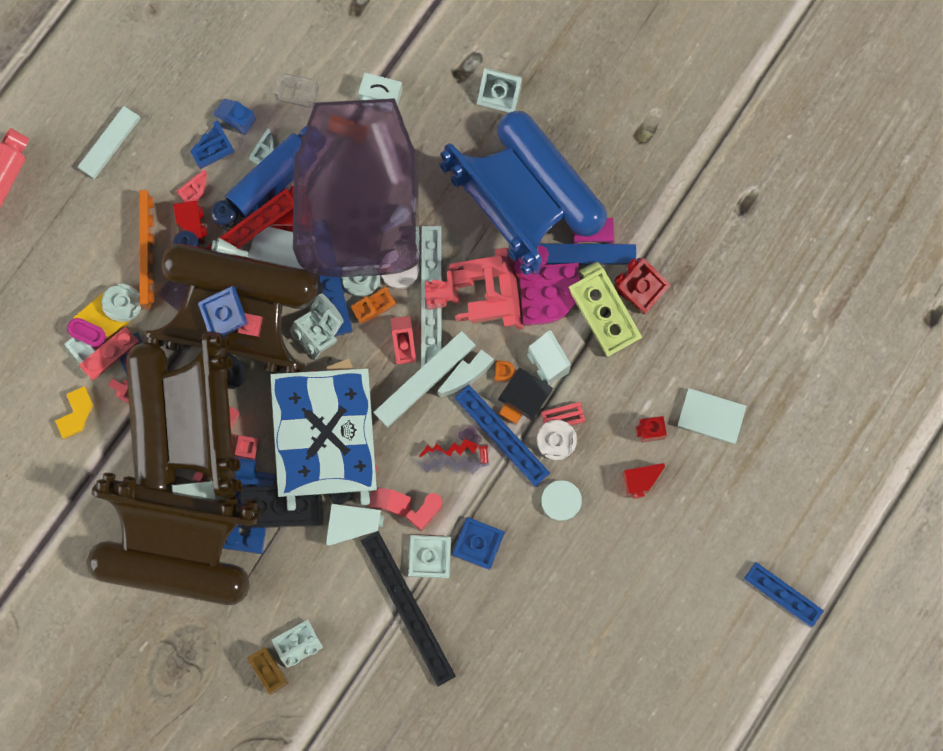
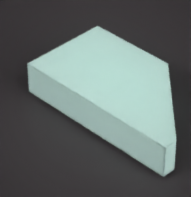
[249,128,275,164]

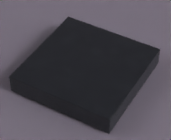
[498,367,553,420]

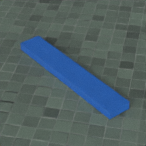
[518,244,636,265]
[454,385,550,487]

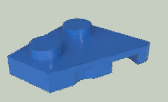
[190,120,235,170]

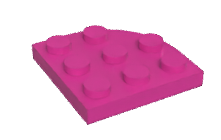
[520,263,580,326]

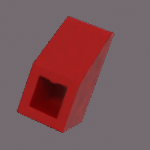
[173,200,207,244]

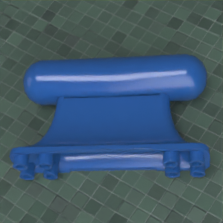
[439,110,607,276]

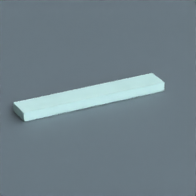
[373,331,476,428]

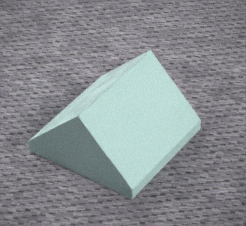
[477,68,522,112]

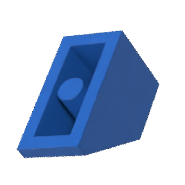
[213,99,256,135]

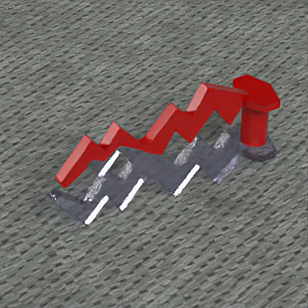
[417,438,490,475]

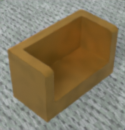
[247,647,289,695]

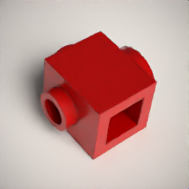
[635,416,667,443]

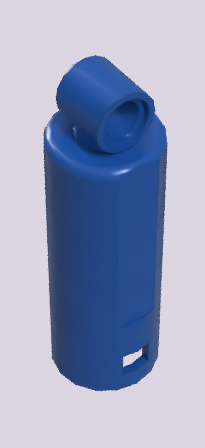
[224,125,326,219]

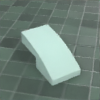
[309,293,343,337]

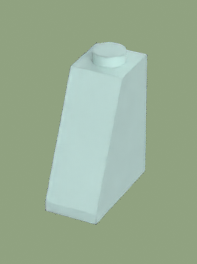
[326,504,384,545]

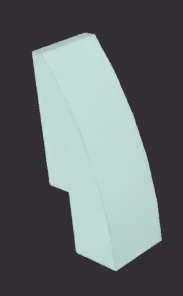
[438,349,494,397]

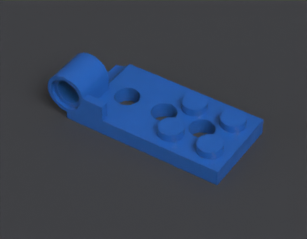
[223,457,276,554]

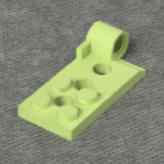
[568,261,642,357]

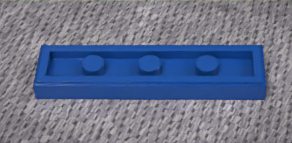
[744,562,824,628]

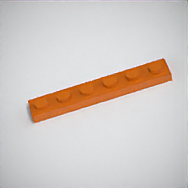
[139,190,155,310]

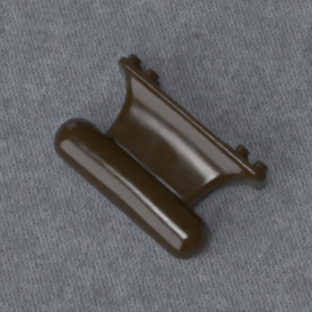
[144,244,318,373]
[126,331,242,497]
[86,472,261,606]

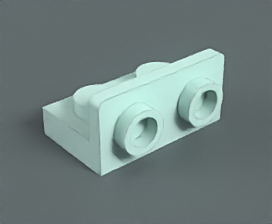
[290,311,337,360]
[272,620,323,668]

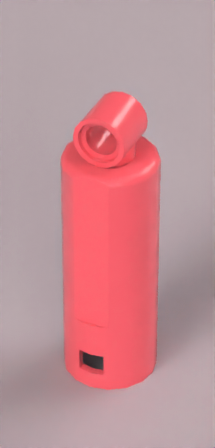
[0,128,29,208]

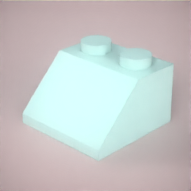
[527,330,571,385]

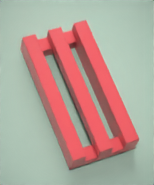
[541,402,585,426]

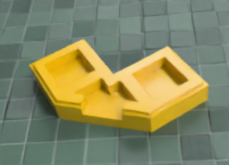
[55,386,94,440]

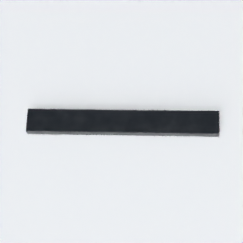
[360,531,456,687]

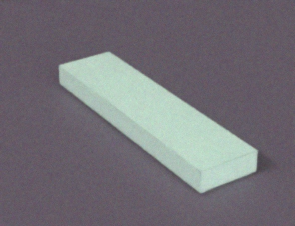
[78,106,141,179]

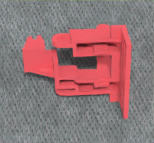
[424,247,524,330]

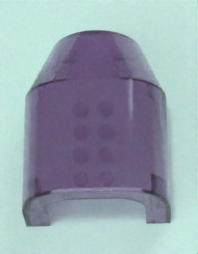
[293,98,419,277]

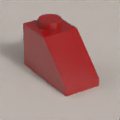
[623,463,665,499]

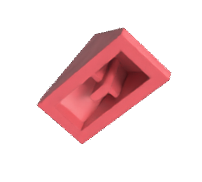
[367,488,412,518]

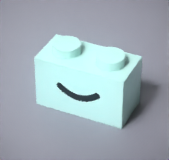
[358,73,403,110]

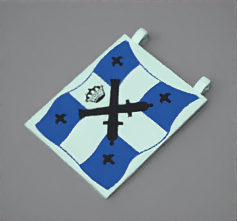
[270,368,377,511]

